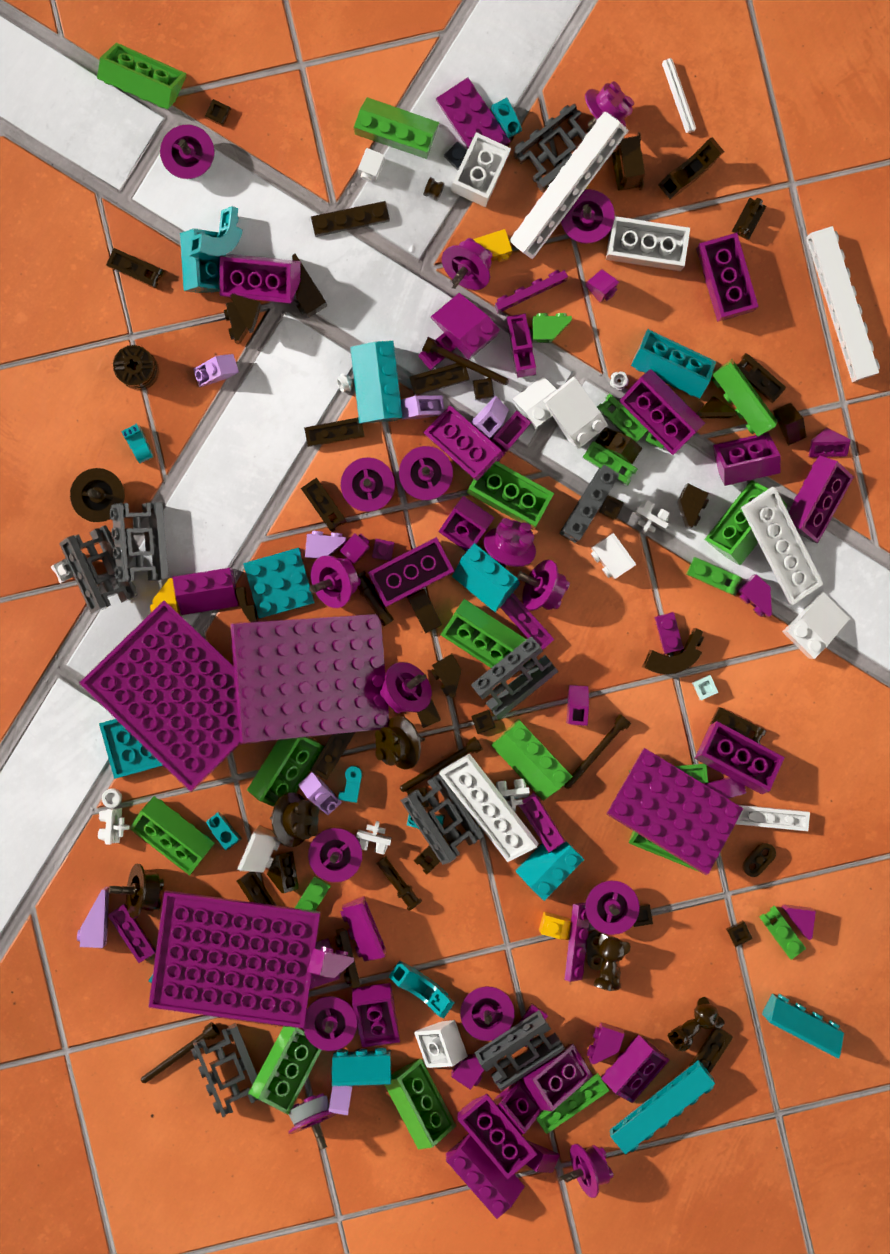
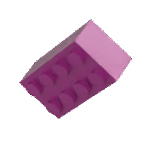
[696,233,759,322]
[368,537,454,607]
[694,721,785,794]

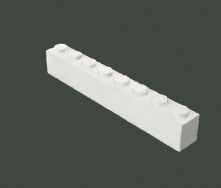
[509,111,629,259]
[806,226,880,382]

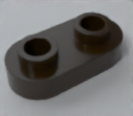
[743,843,776,877]
[586,930,605,970]

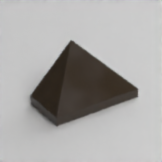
[696,396,736,419]
[267,851,299,893]

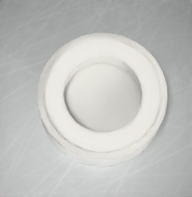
[102,788,122,808]

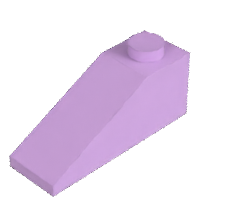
[77,887,109,948]

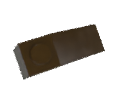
[292,254,327,318]

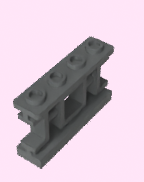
[514,103,589,192]
[559,465,620,543]
[110,502,169,583]
[59,525,137,614]
[471,637,559,720]
[400,774,484,865]
[474,1010,565,1091]
[191,1023,260,1117]

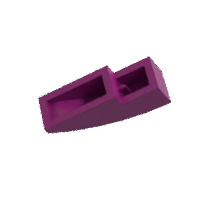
[507,313,536,378]
[491,410,531,462]

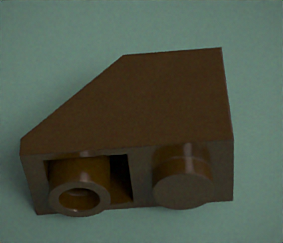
[224,302,249,344]
[595,427,642,464]
[677,483,709,529]
[431,653,462,698]

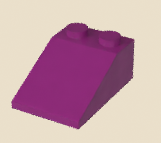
[431,293,500,360]
[352,983,400,1048]
[522,1044,593,1112]

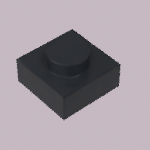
[444,141,467,170]

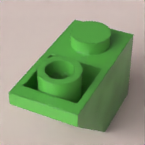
[532,313,572,343]

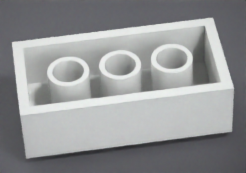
[606,216,690,271]

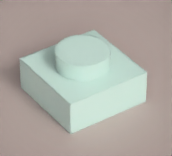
[692,675,718,700]

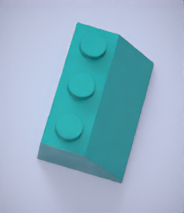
[180,228,226,293]
[452,543,520,613]
[515,840,584,901]
[332,1048,391,1086]

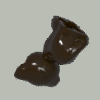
[594,934,631,991]
[668,997,725,1051]

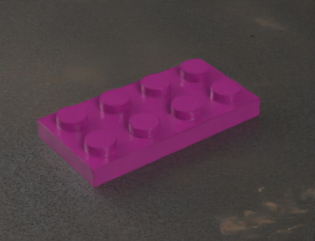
[436,77,510,149]
[423,406,503,481]

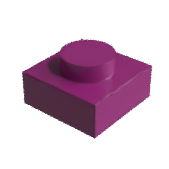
[372,539,395,561]

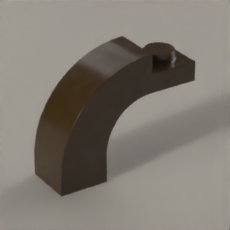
[658,137,724,199]
[642,628,704,674]

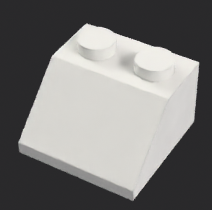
[512,377,557,430]
[591,533,636,579]
[414,1020,468,1068]

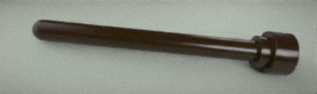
[422,337,509,385]
[564,714,631,789]
[400,737,483,792]
[141,1022,220,1083]

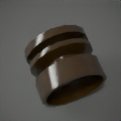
[113,345,159,391]

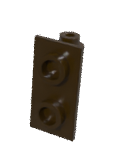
[732,198,766,241]

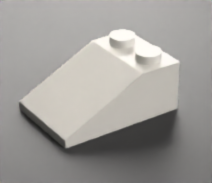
[451,132,511,207]
[544,377,608,449]
[782,591,850,659]
[238,825,280,872]

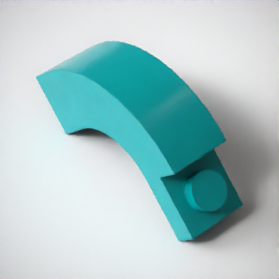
[189,206,243,260]
[388,961,455,1019]

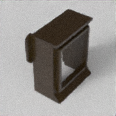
[612,132,645,191]

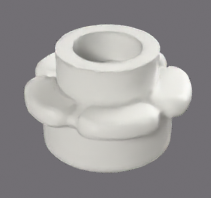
[610,371,629,390]
[337,374,353,392]

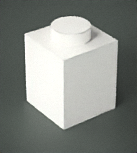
[358,148,385,182]

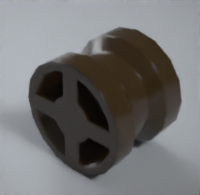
[423,177,445,201]

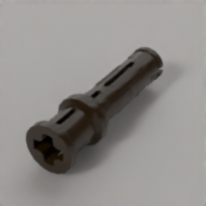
[357,570,394,626]
[376,856,422,911]

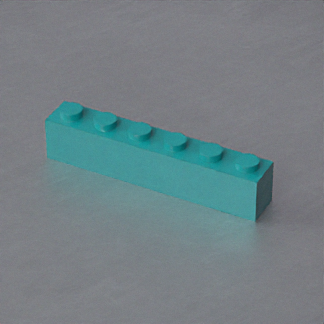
[610,1060,715,1154]

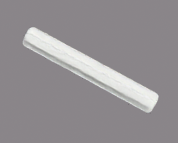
[662,58,696,133]

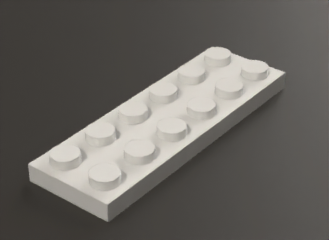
[741,487,823,605]
[439,754,539,862]

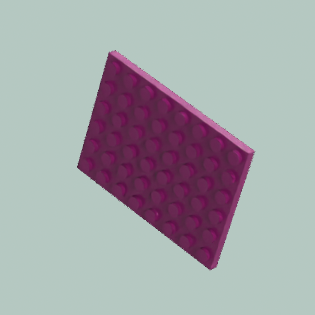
[79,601,240,793]
[231,614,389,743]
[149,890,320,1028]

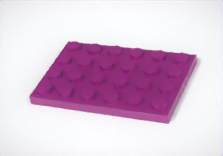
[606,748,744,875]

